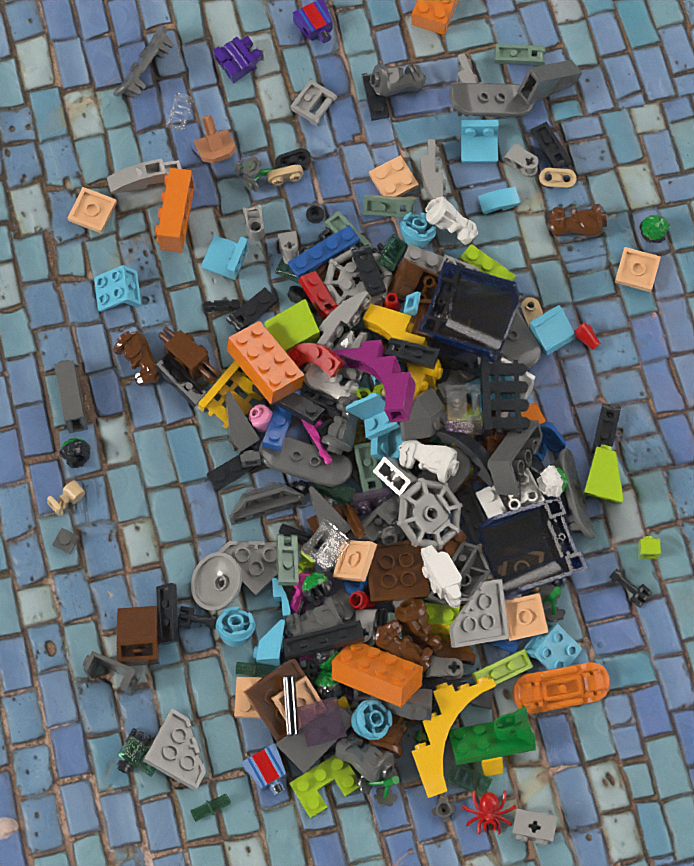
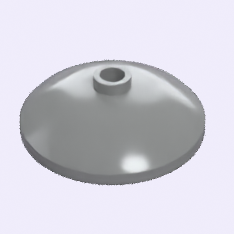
[191,552,242,611]

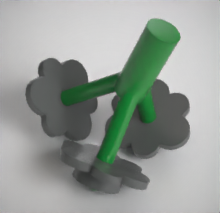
[234,156,276,192]
[540,585,566,623]
[358,768,399,807]

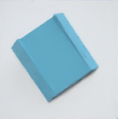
[530,305,576,356]

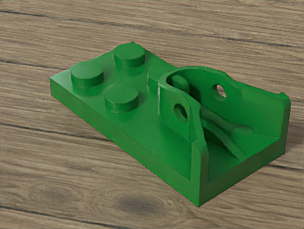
[448,705,536,765]

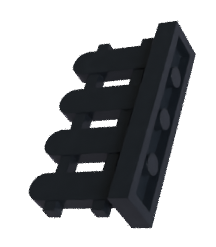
[480,357,530,437]

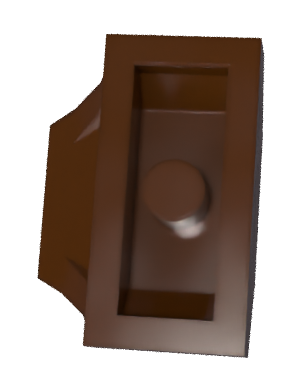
[435,640,476,665]

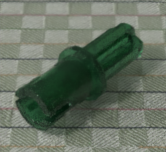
[236,661,276,677]
[190,794,231,822]

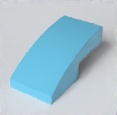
[478,187,521,214]
[400,291,421,318]
[272,578,291,620]

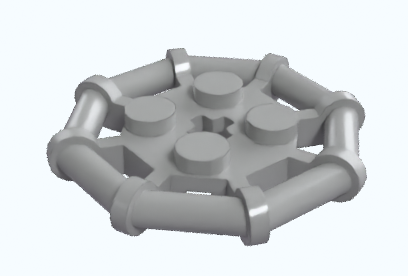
[323,247,393,313]
[396,478,463,550]

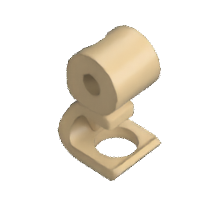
[47,480,85,516]

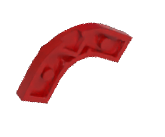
[287,343,344,378]

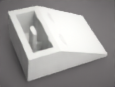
[476,468,546,529]

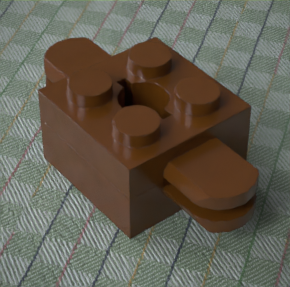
[158,327,220,384]

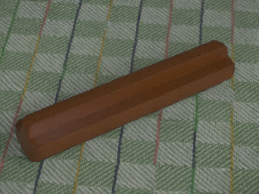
[342,503,366,539]

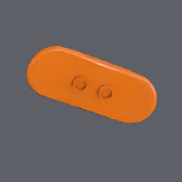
[512,662,610,713]

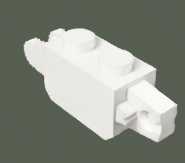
[421,545,462,608]

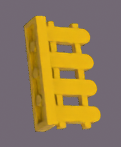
[197,361,263,429]

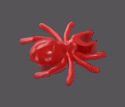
[462,790,517,834]

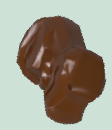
[547,204,607,237]
[113,331,162,387]
[395,599,444,654]
[375,620,433,674]
[369,713,417,759]

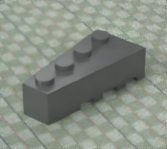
[488,420,543,495]

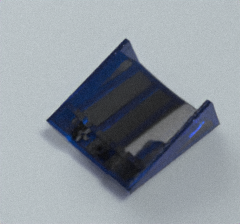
[418,261,520,363]
[478,496,588,599]

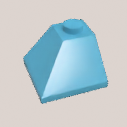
[253,619,286,667]

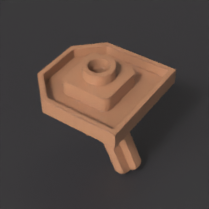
[194,115,237,164]

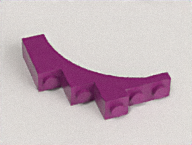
[333,340,416,422]

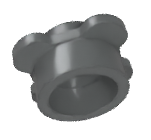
[377,526,401,545]
[432,798,456,823]

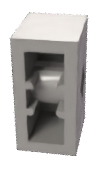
[373,456,418,495]
[511,809,557,846]

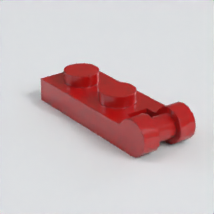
[298,271,339,320]

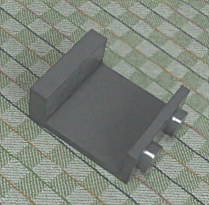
[83,651,140,696]

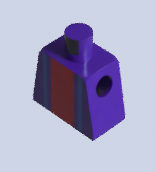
[293,0,333,43]

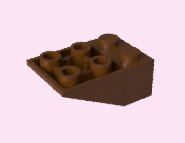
[388,257,457,301]
[116,606,160,666]

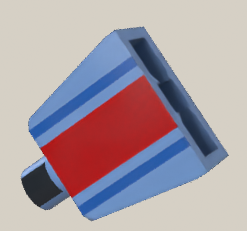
[241,743,287,796]

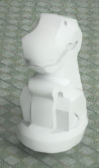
[426,196,478,245]
[303,362,359,400]
[399,439,459,483]

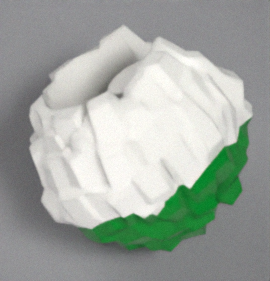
[536,465,569,497]

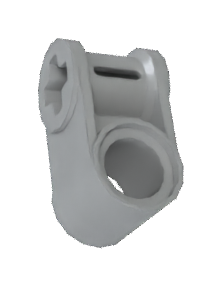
[503,144,538,177]
[242,204,265,241]
[278,231,299,264]
[355,609,378,646]
[425,656,464,680]

